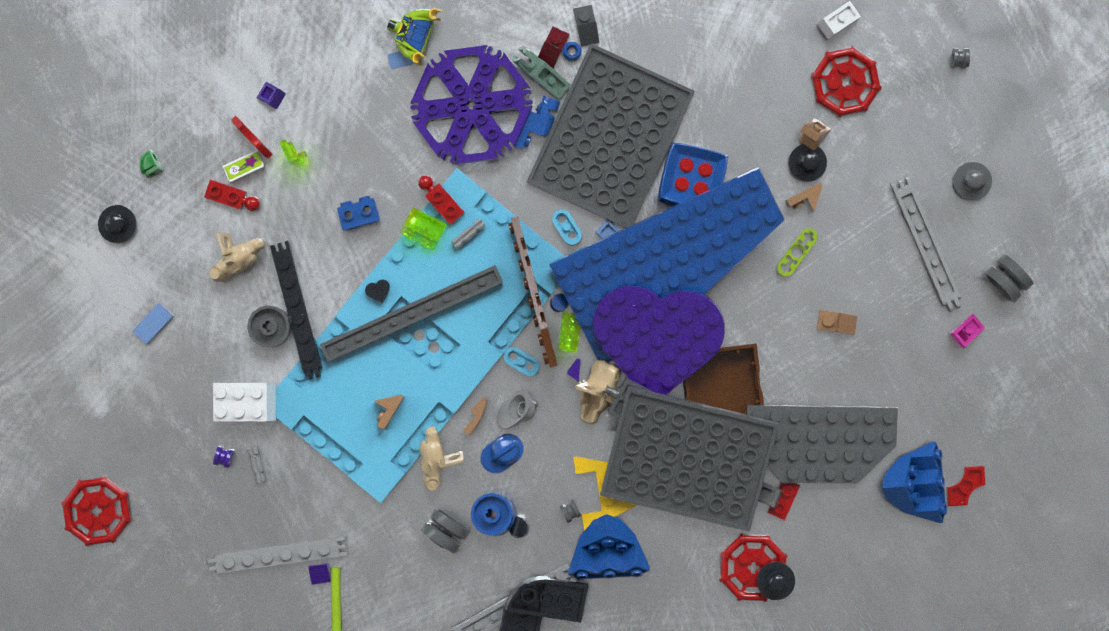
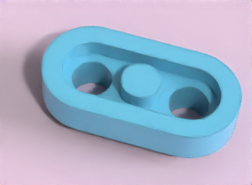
[552,209,582,245]
[504,347,540,376]

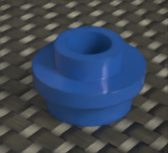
[562,42,582,61]

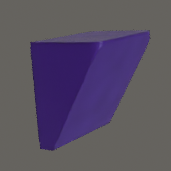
[256,82,286,109]
[567,358,581,382]
[308,563,331,585]

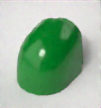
[139,149,163,178]

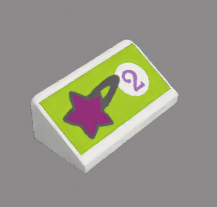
[223,150,265,183]

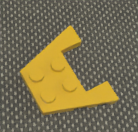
[573,457,637,531]

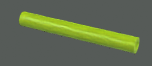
[331,567,341,631]

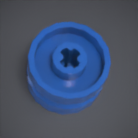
[471,493,516,536]

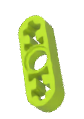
[777,228,817,277]

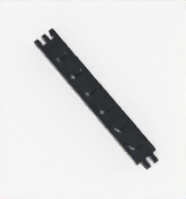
[270,240,323,380]

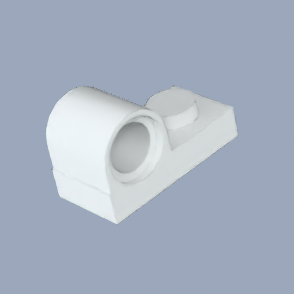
[817,1,861,39]

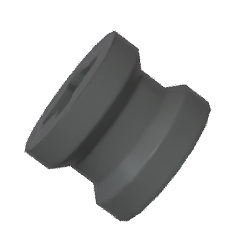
[952,48,970,67]
[560,500,581,523]

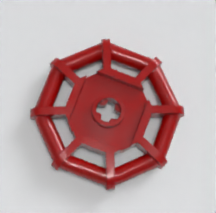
[811,46,882,117]
[61,476,132,547]
[719,533,788,602]

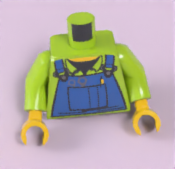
[387,8,442,66]

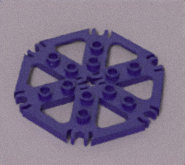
[410,45,533,165]

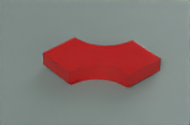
[231,115,273,159]
[946,466,986,506]

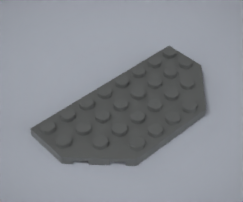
[745,405,898,484]

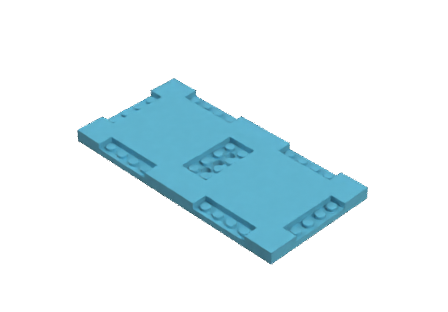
[276,168,564,503]

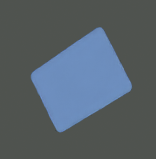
[388,52,413,69]

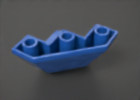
[882,442,947,523]
[568,514,650,580]

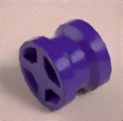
[213,446,233,468]

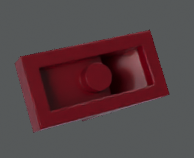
[538,26,570,69]

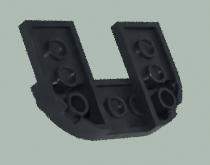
[499,576,588,631]

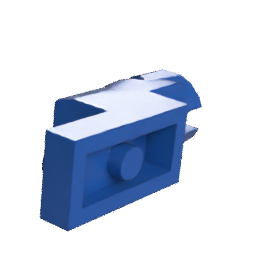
[516,96,560,150]

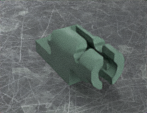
[512,46,571,99]

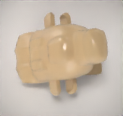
[209,232,265,282]
[575,360,621,424]
[419,426,464,491]

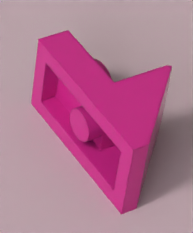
[950,314,985,349]

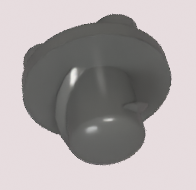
[953,162,992,201]

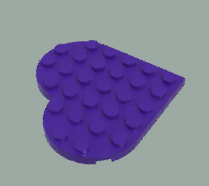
[593,285,725,395]

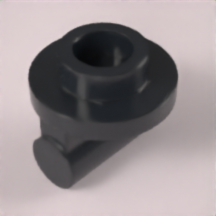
[509,516,528,538]

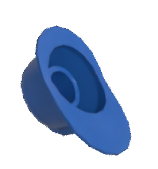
[480,434,524,473]

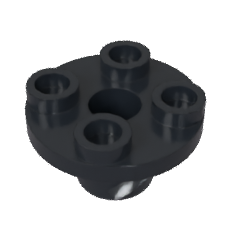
[788,144,827,182]
[98,205,137,243]
[756,561,795,600]

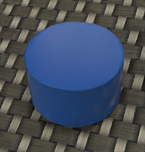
[550,294,568,312]

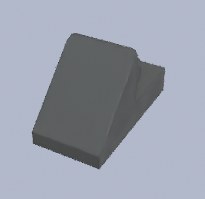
[573,5,600,47]

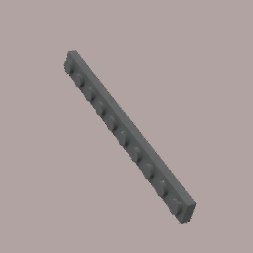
[320,265,503,362]

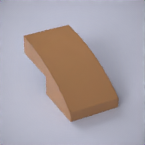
[463,397,487,435]

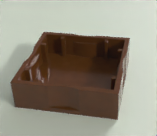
[683,343,764,414]

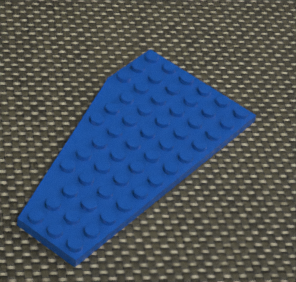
[549,167,785,362]

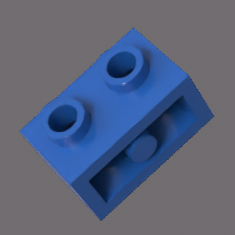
[337,196,381,231]

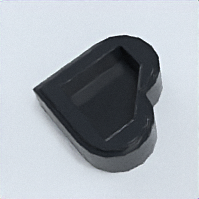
[365,279,390,303]

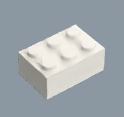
[213,383,276,421]

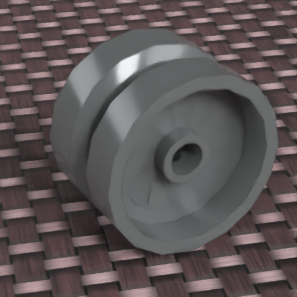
[984,254,1034,303]
[247,305,292,348]
[421,508,470,554]

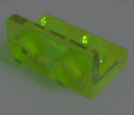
[279,139,308,167]
[400,207,447,250]
[558,312,580,352]

